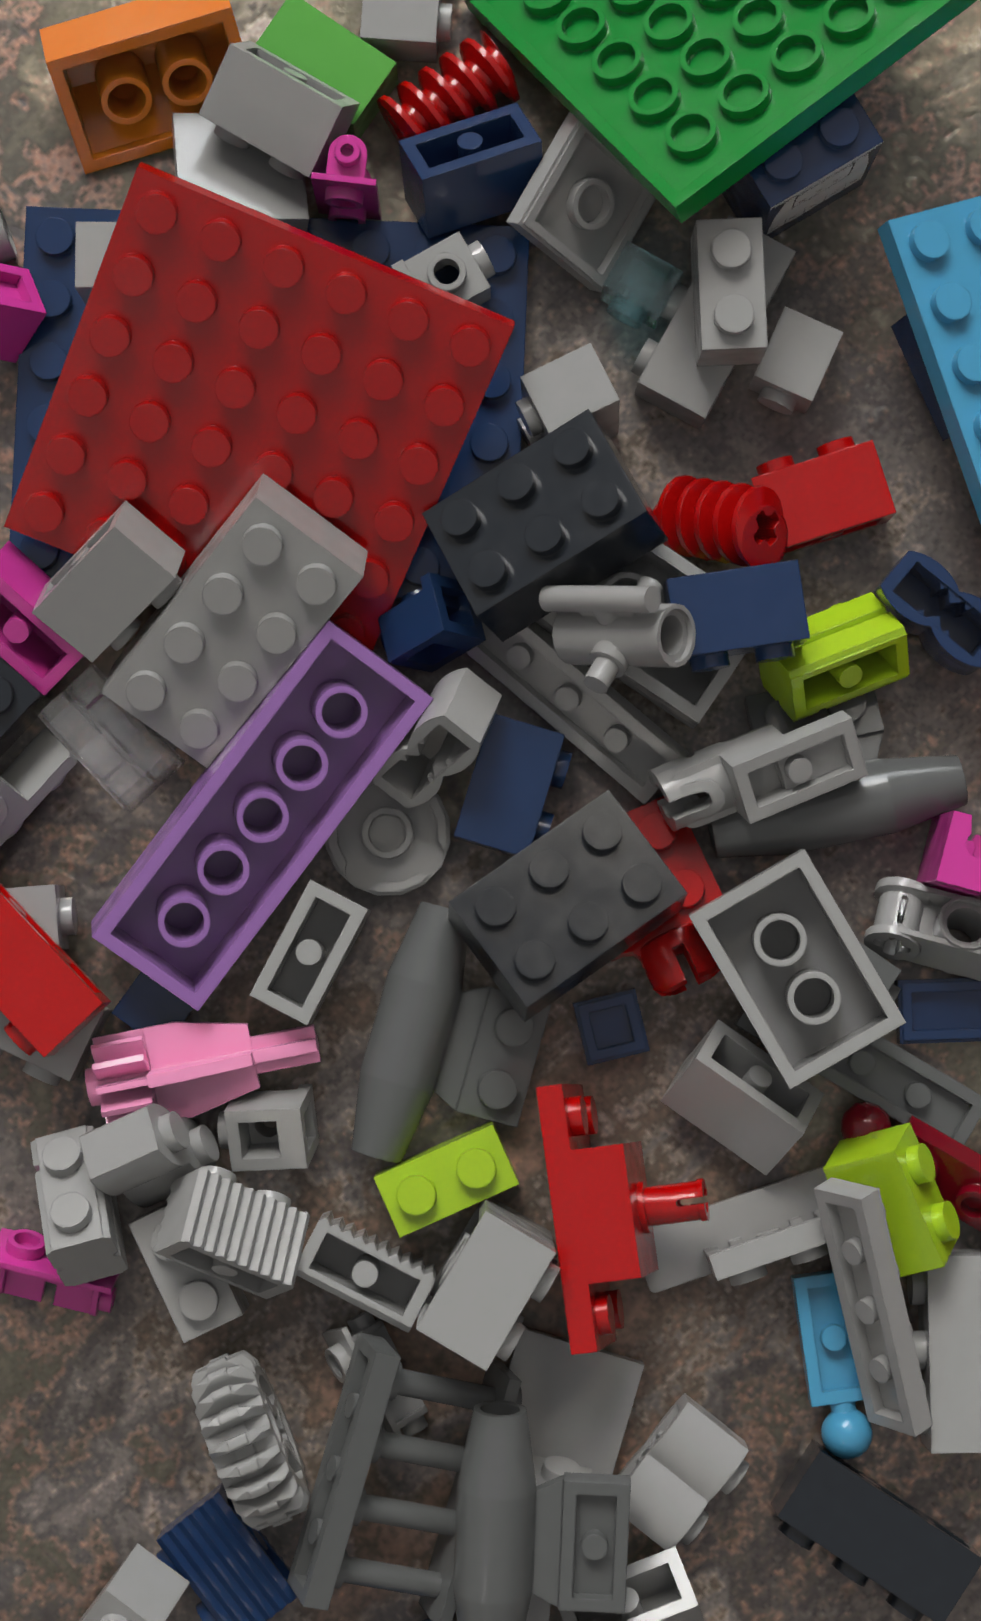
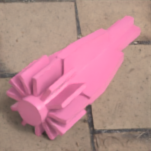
[85,1021,321,1124]

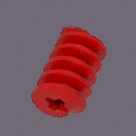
[376,30,520,143]
[653,475,788,567]

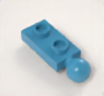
[791,1269,873,1459]

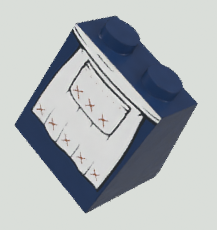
[722,94,884,238]

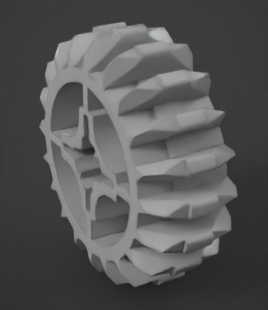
[191,1350,310,1531]

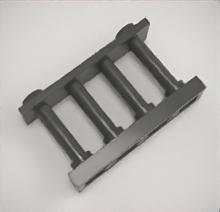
[287,1332,522,1621]

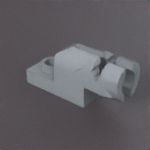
[648,710,868,831]

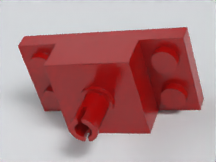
[536,1084,710,1355]

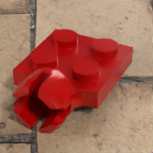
[611,796,722,997]

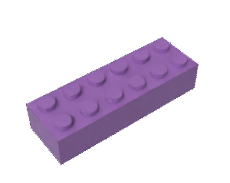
[91,619,433,1011]

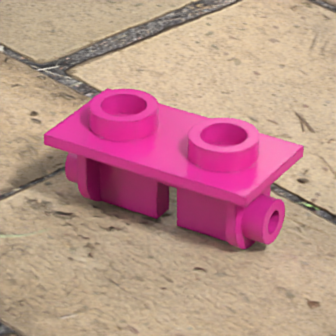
[311,135,381,224]
[0,1227,120,1316]

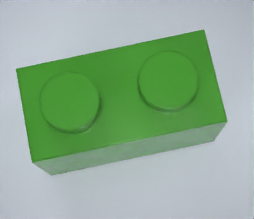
[256,0,399,138]

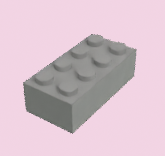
[102,473,368,768]

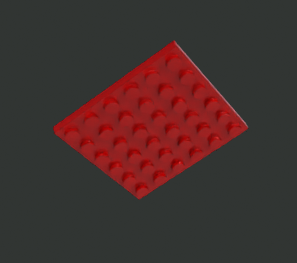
[4,162,515,651]

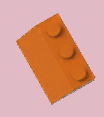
[39,0,242,175]

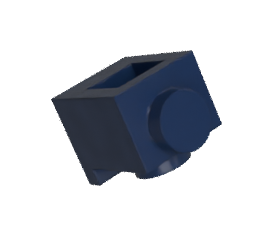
[378,572,486,673]

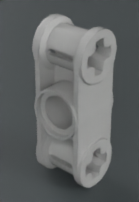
[864,876,981,981]

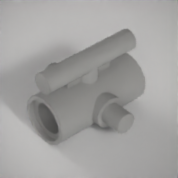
[539,576,696,694]

